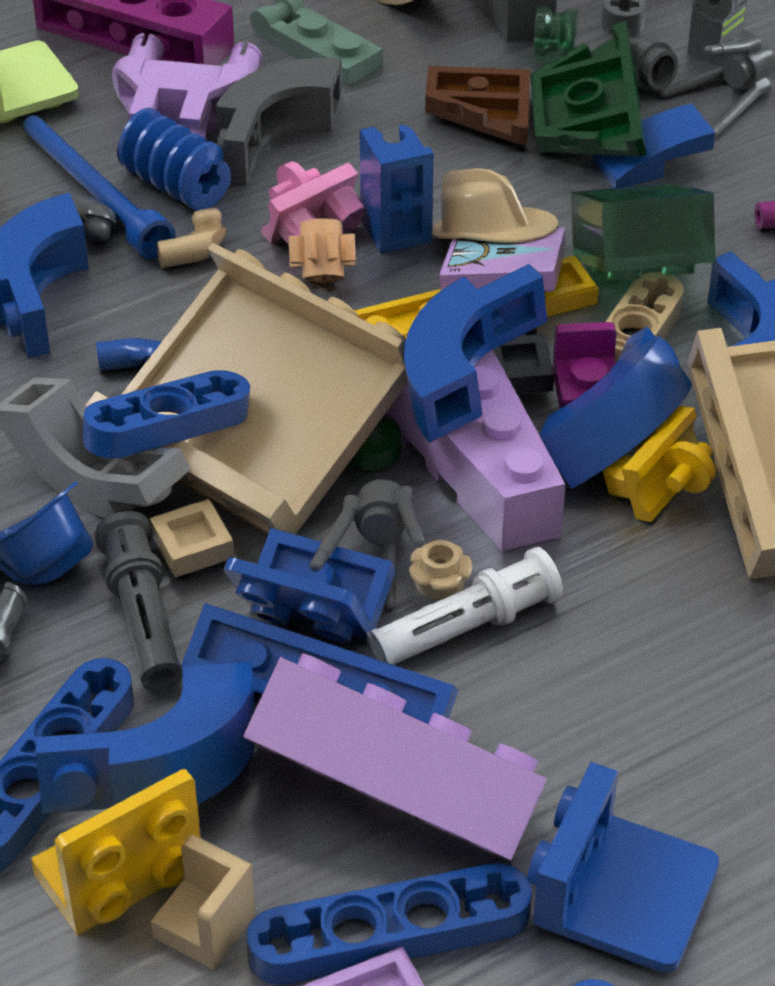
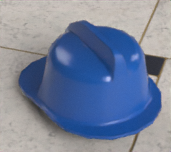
[0,481,93,585]

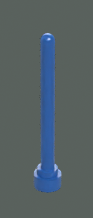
[23,116,175,260]

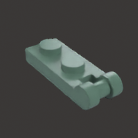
[250,0,383,86]

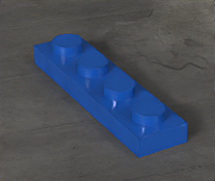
[181,603,459,724]

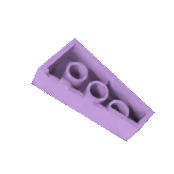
[243,653,547,861]

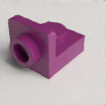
[552,322,617,409]

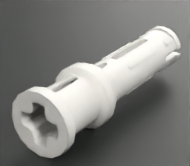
[367,547,563,665]

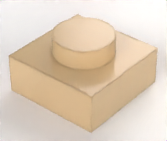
[150,499,235,578]

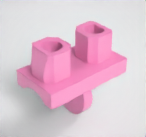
[261,161,365,244]

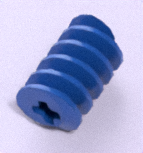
[117,107,231,211]

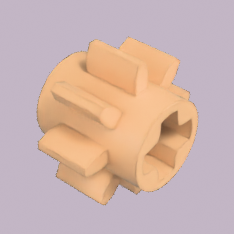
[288,219,356,283]

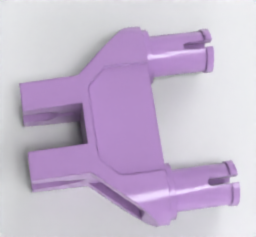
[112,33,263,142]

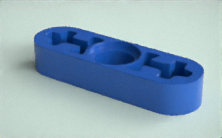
[83,370,250,458]

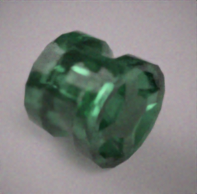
[533,6,578,57]

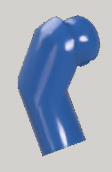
[96,338,162,372]

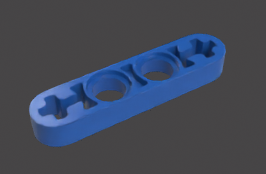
[0,658,134,872]
[247,863,532,985]

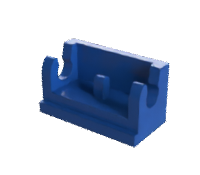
[360,124,434,254]

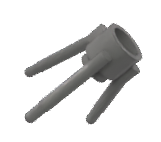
[659,36,775,137]
[309,479,425,610]

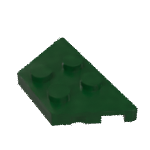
[530,21,647,157]

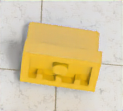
[31,769,201,935]

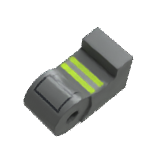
[687,0,755,67]

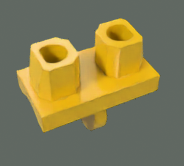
[603,406,716,522]

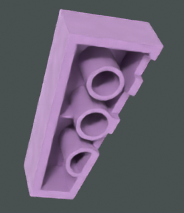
[385,350,565,551]

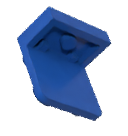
[223,528,396,644]
[527,762,719,973]

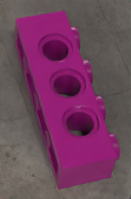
[33,0,235,66]

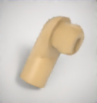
[156,208,226,269]

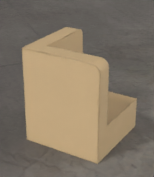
[151,835,256,970]

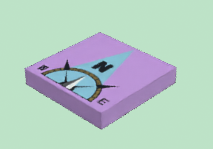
[439,227,566,292]

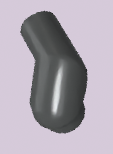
[51,192,116,242]

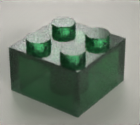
[570,183,716,280]

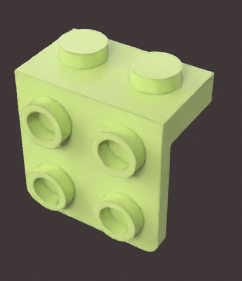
[0,41,79,123]

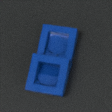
[593,103,715,189]

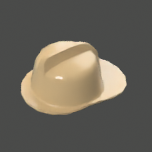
[432,168,559,243]

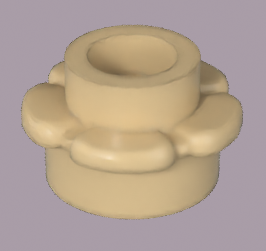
[409,540,473,600]

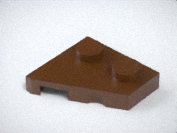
[425,66,530,145]

